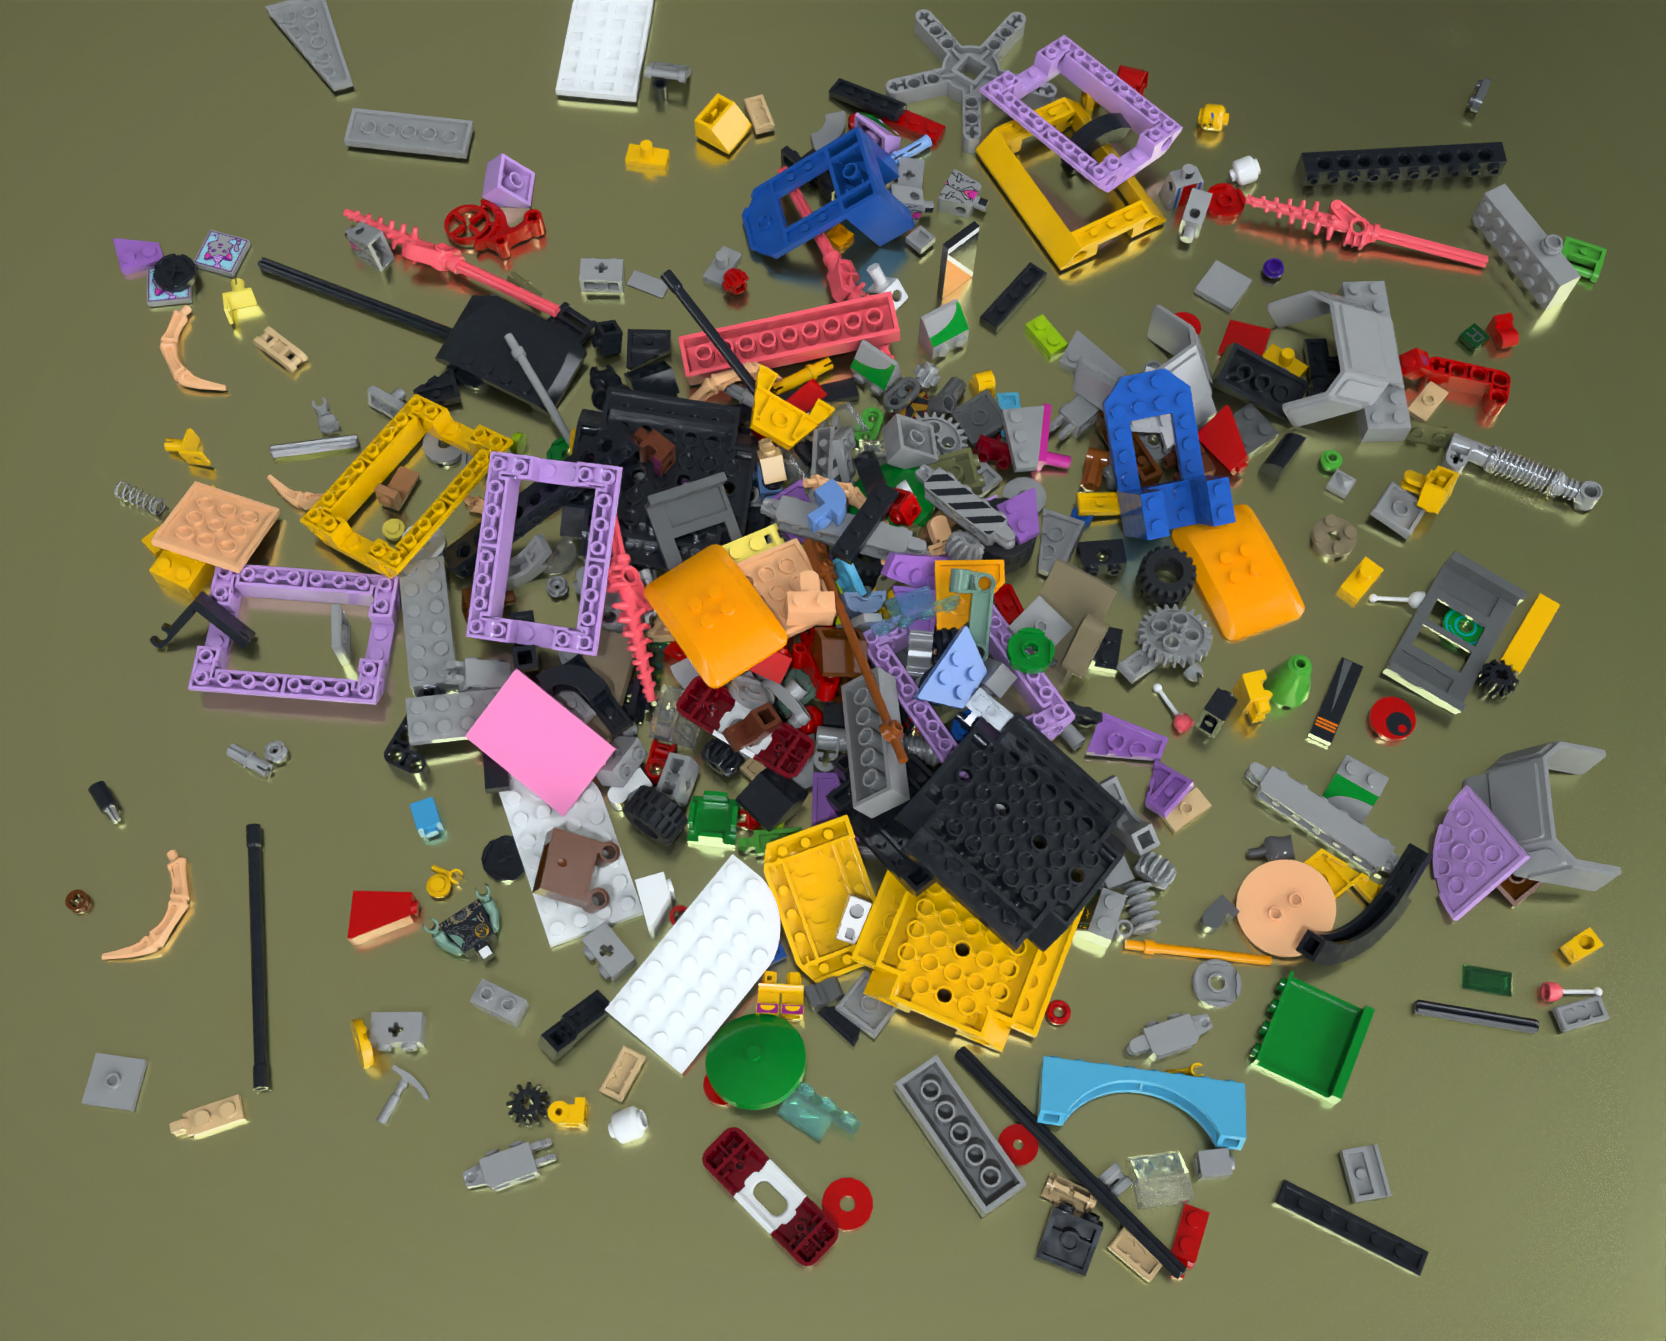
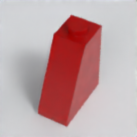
[1198,405,1250,476]
[347,891,420,945]

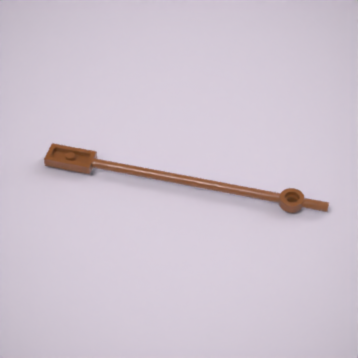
[802,537,908,764]

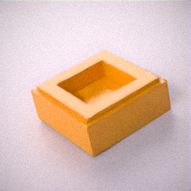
[825,223,854,251]

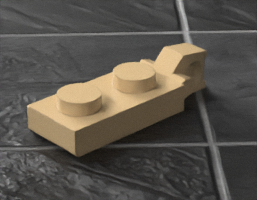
[169,1094,246,1137]

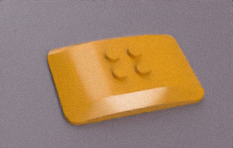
[1171,504,1305,642]
[644,544,788,688]

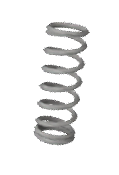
[114,481,166,515]

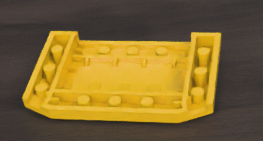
[763,814,876,984]

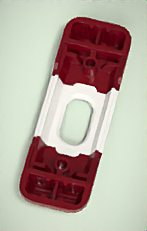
[676,675,815,778]
[702,1127,839,1267]

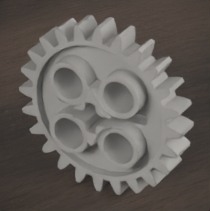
[916,412,968,468]
[1137,604,1213,668]

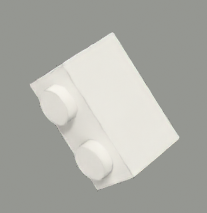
[635,872,676,939]

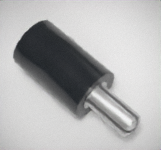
[88,781,121,823]

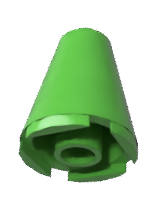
[1264,654,1312,708]

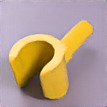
[431,864,463,886]
[1166,1062,1203,1077]

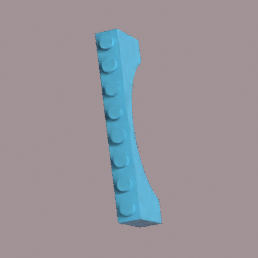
[1037,1056,1246,1150]

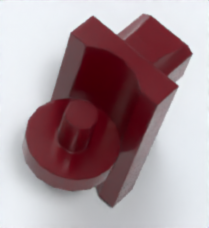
[973,434,1012,470]

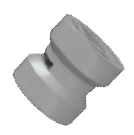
[1098,1162,1134,1197]

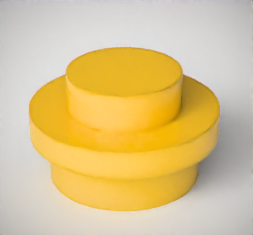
[426,874,451,898]

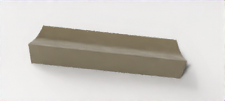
[580,629,636,744]

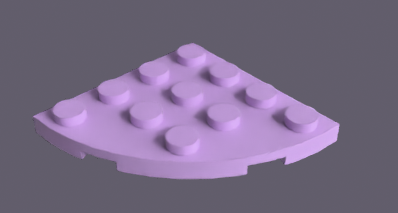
[1433,785,1531,921]

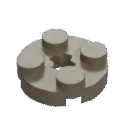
[1310,514,1358,559]

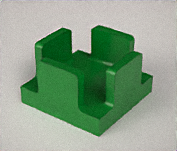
[687,790,740,848]

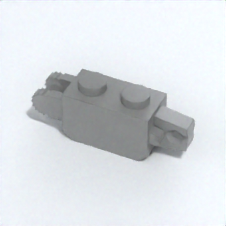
[1126,1012,1213,1061]

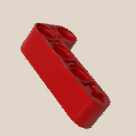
[1421,356,1511,416]
[750,378,828,442]

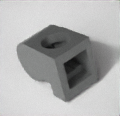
[1199,894,1240,934]
[804,977,845,1013]

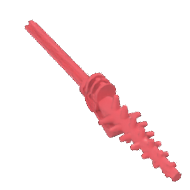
[777,166,895,359]
[1245,194,1488,268]
[343,208,561,317]
[606,514,657,702]

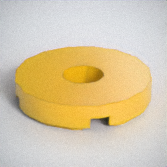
[351,1018,374,1069]

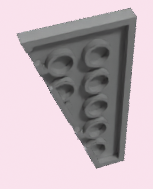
[265,0,353,91]

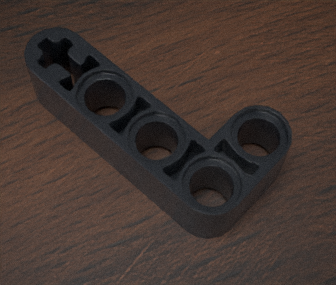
[384,686,441,782]

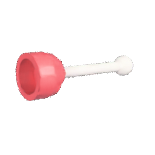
[1153,683,1194,733]
[1541,982,1603,1002]

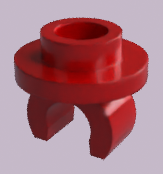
[737,810,760,831]

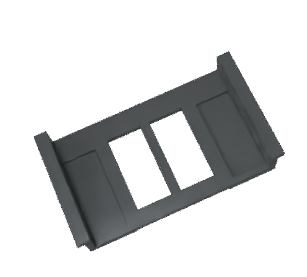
[644,472,742,571]
[1382,551,1528,715]

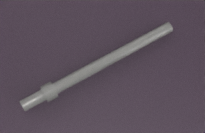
[504,333,570,446]

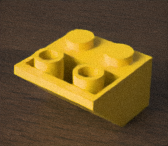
[694,93,752,154]

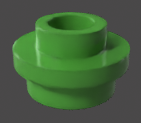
[1320,450,1343,471]

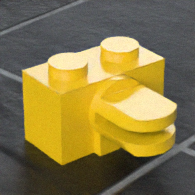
[1400,465,1459,514]

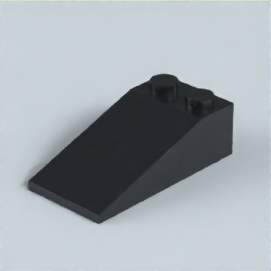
[1211,342,1310,422]

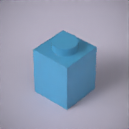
[409,796,445,838]

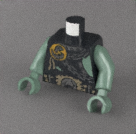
[422,883,500,962]

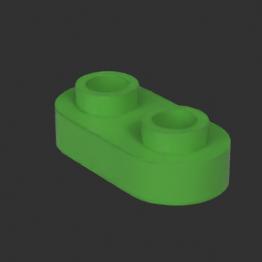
[855,407,883,448]

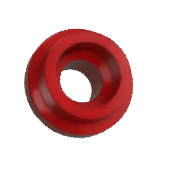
[1046,1000,1071,1025]

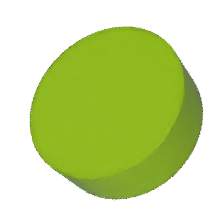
[509,432,527,455]

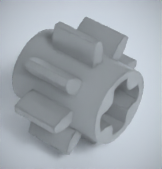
[913,361,941,388]

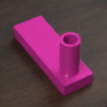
[1034,403,1071,472]

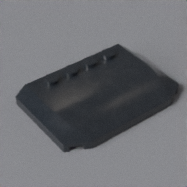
[435,295,587,417]
[826,754,936,897]

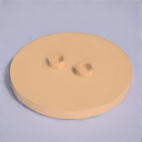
[1236,859,1336,957]

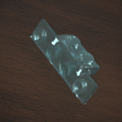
[870,585,960,636]
[777,1083,862,1141]

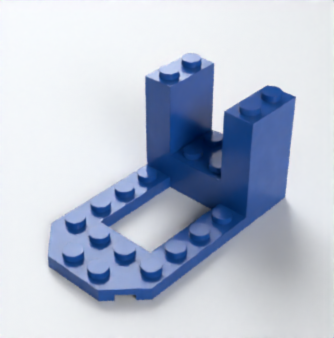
[742,126,915,259]
[1102,368,1236,540]

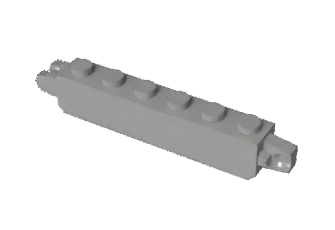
[760,495,927,560]
[1245,762,1400,874]

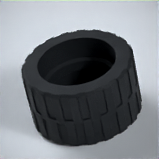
[969,497,1037,573]

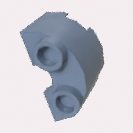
[840,590,886,619]

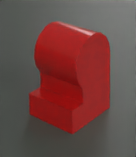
[1487,312,1519,349]

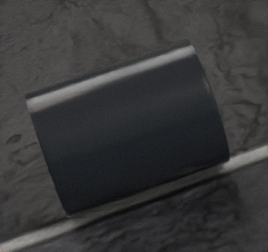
[653,78,668,101]

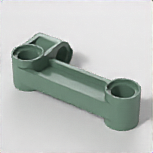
[949,568,996,662]

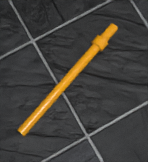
[1124,939,1272,966]

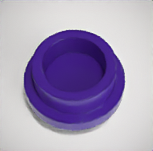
[1263,258,1284,279]

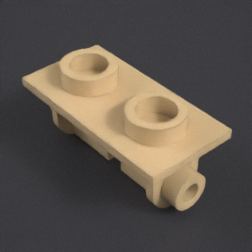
[1041,1172,1097,1214]

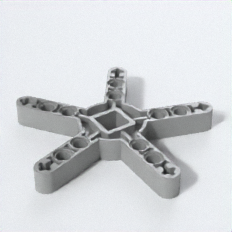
[885,9,1057,154]

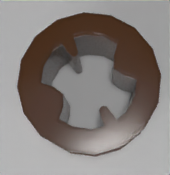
[65,889,91,914]

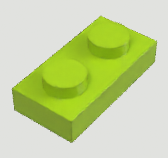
[1025,314,1068,358]

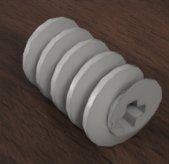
[1122,881,1162,935]

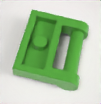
[1561,236,1607,283]

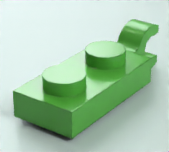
[738,827,802,856]

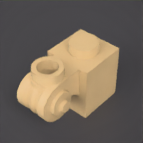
[756,438,787,485]

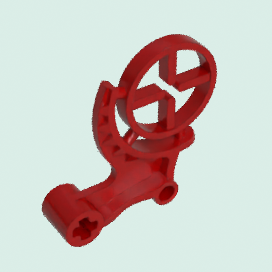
[444,199,546,259]
[790,625,840,702]

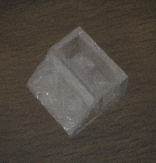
[649,684,700,749]
[1128,1151,1194,1210]

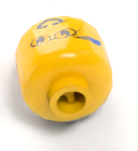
[1198,103,1229,132]

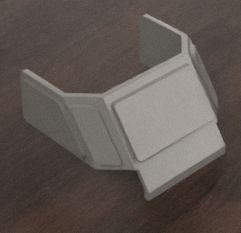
[1267,290,1405,427]
[1072,304,1217,453]
[1463,741,1622,891]

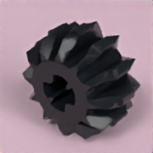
[1477,659,1519,699]
[701,738,742,777]
[506,1082,551,1127]

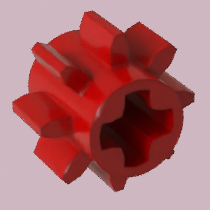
[722,268,749,295]

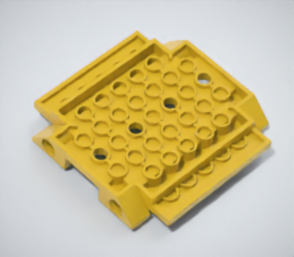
[850,870,1085,1052]

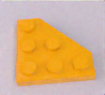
[934,560,1005,631]

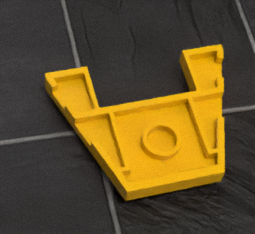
[750,364,836,451]
[1304,848,1383,930]

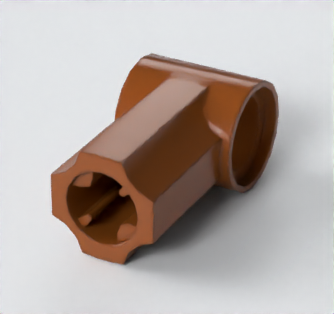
[1080,447,1109,492]

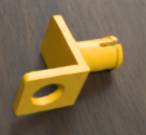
[164,428,211,466]

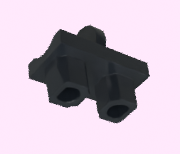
[622,676,659,724]

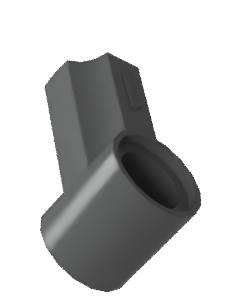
[928,377,967,415]

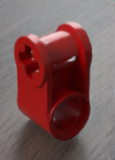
[645,738,678,787]

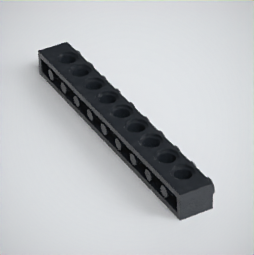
[1297,142,1507,186]
[442,420,640,579]

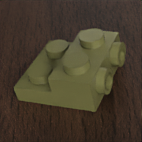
[929,447,986,495]

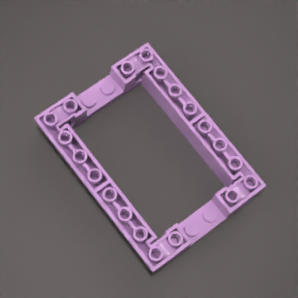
[979,35,1183,193]
[466,451,623,656]
[188,564,400,705]
[863,604,1076,782]

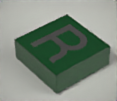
[1458,323,1490,352]

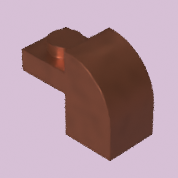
[722,702,782,753]

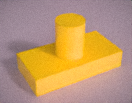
[625,140,670,171]
[1263,343,1308,378]
[1338,557,1384,604]

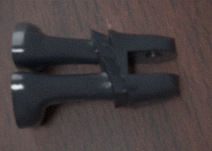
[589,364,631,411]

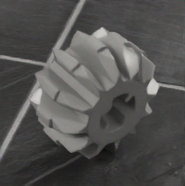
[944,530,985,560]
[1134,851,1177,889]

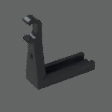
[150,591,256,648]

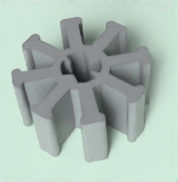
[906,629,933,677]

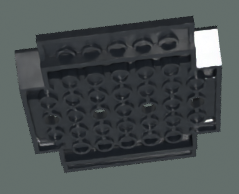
[560,386,759,572]
[894,712,1127,952]

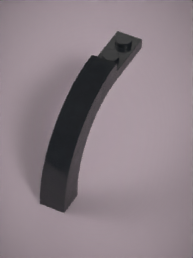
[1296,843,1433,965]

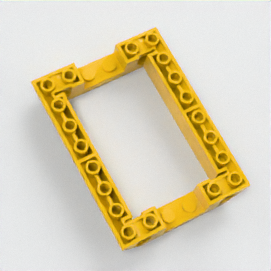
[975,97,1167,271]
[300,393,514,579]

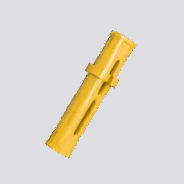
[771,357,834,395]

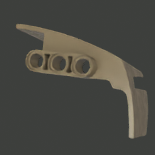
[992,558,1119,717]

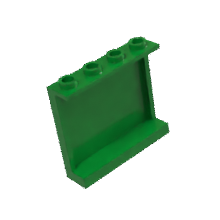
[1250,971,1375,1104]

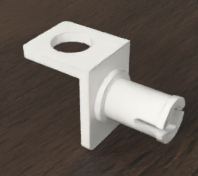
[867,263,908,310]

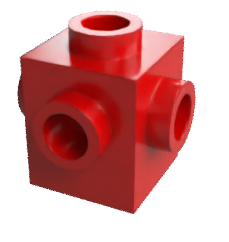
[888,488,922,527]

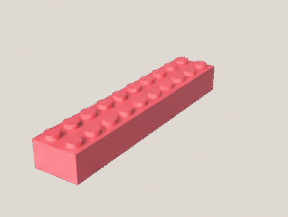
[678,291,901,386]

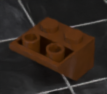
[811,627,868,678]

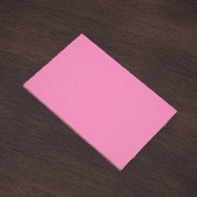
[465,669,616,817]

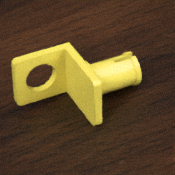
[222,278,257,325]

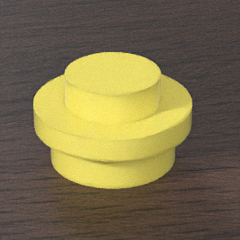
[382,519,405,541]

